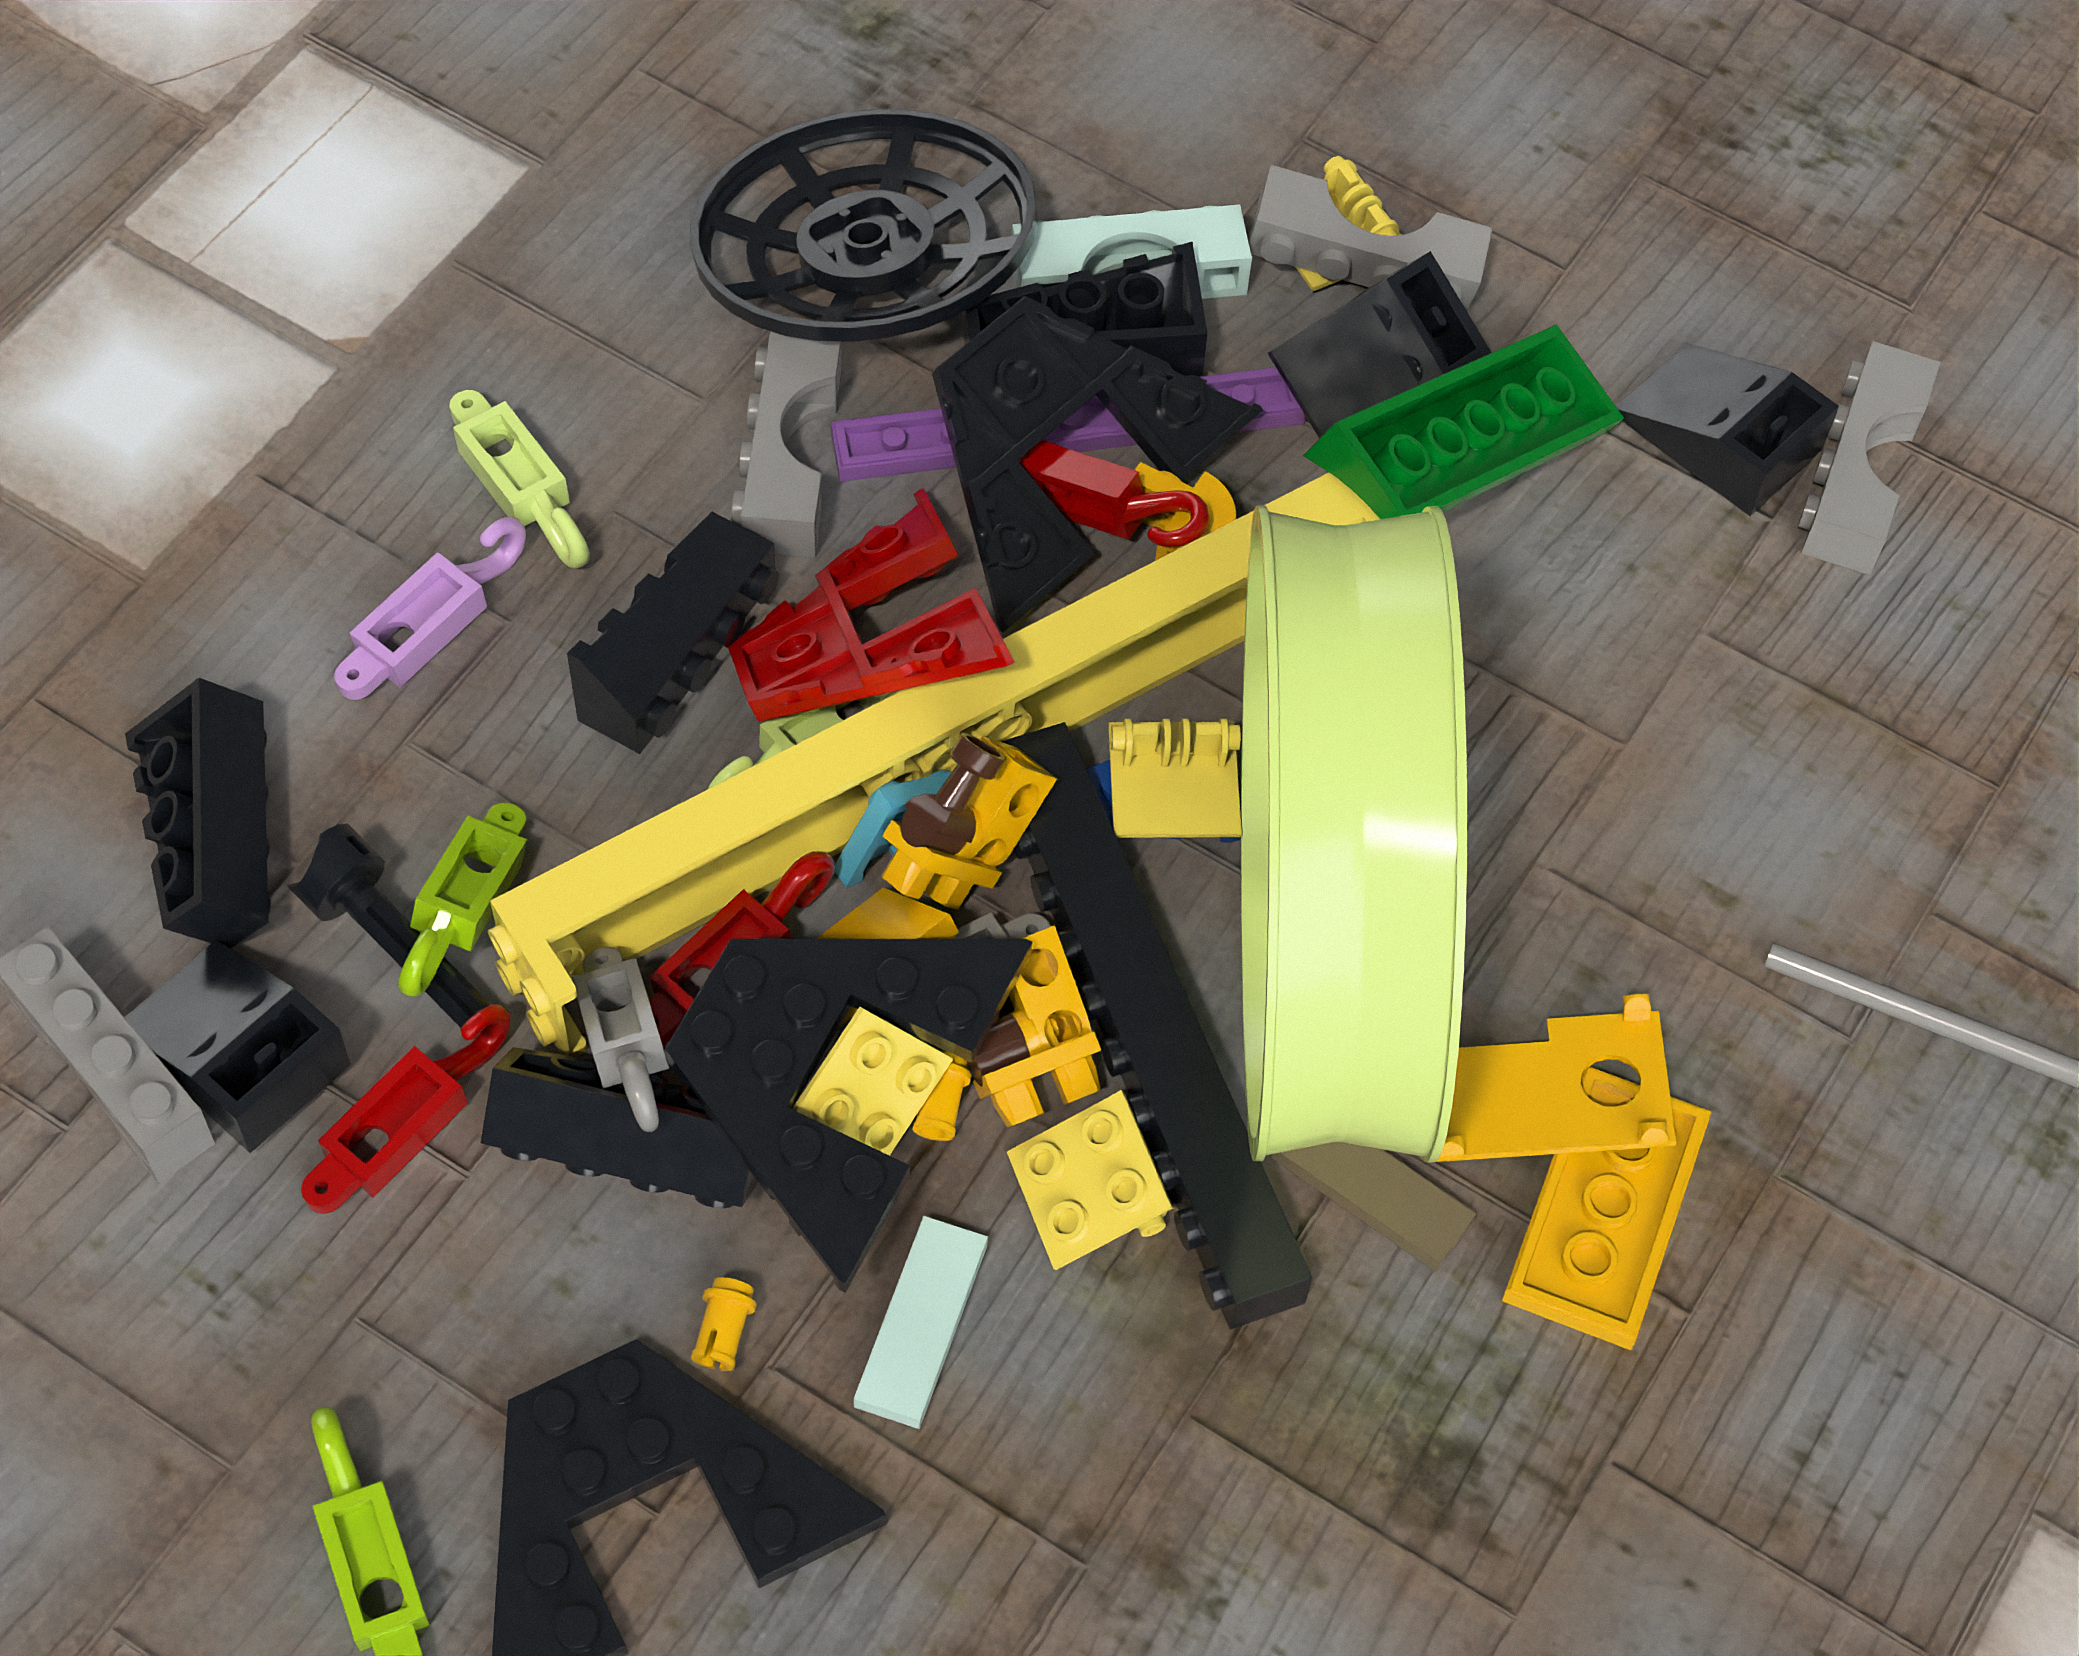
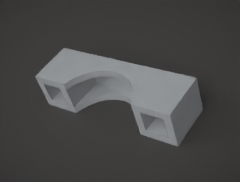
[1248,165,1492,311]
[732,331,843,558]
[1798,341,1941,576]
[0,926,215,1184]

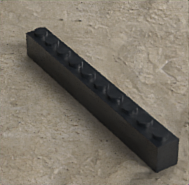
[1000,722,1312,1330]

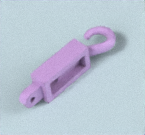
[334,517,526,700]

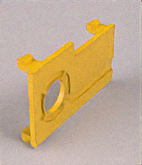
[1427,994,1676,1163]

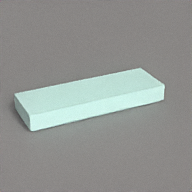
[854,1216,988,1429]

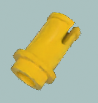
[912,1051,972,1141]
[691,1277,757,1371]

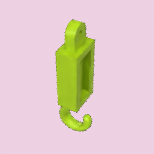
[397,803,527,998]
[311,1406,430,1656]

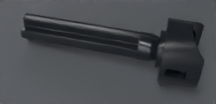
[287,823,491,1028]

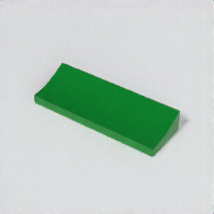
[1303,324,1624,519]

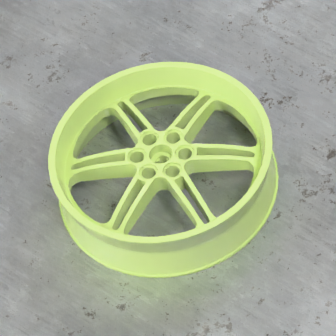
[1241,506,1467,1162]

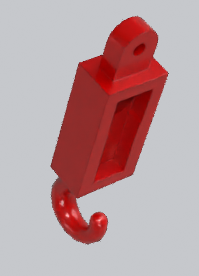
[1018,440,1210,548]
[649,851,835,1046]
[301,1004,511,1214]

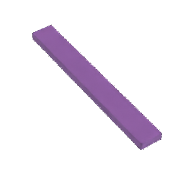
[831,367,1305,482]

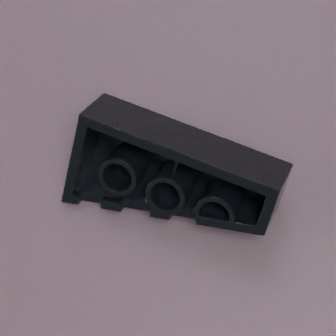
[964,242,1207,377]
[567,511,779,754]
[125,678,271,949]
[480,1047,758,1209]

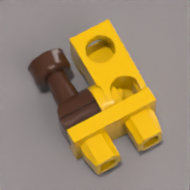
[881,732,1057,910]
[968,925,1101,1128]

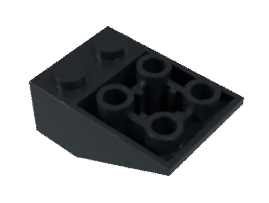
[1267,251,1492,439]
[1616,343,1839,516]
[124,940,351,1153]

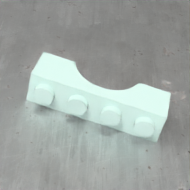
[1012,204,1252,299]

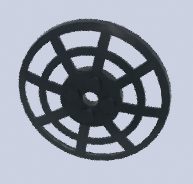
[690,109,1037,342]

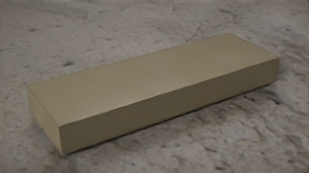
[1271,1142,1477,1272]

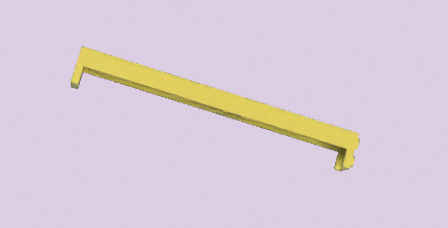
[488,472,1380,1057]

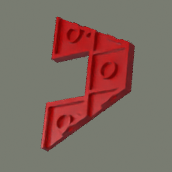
[728,488,1015,722]

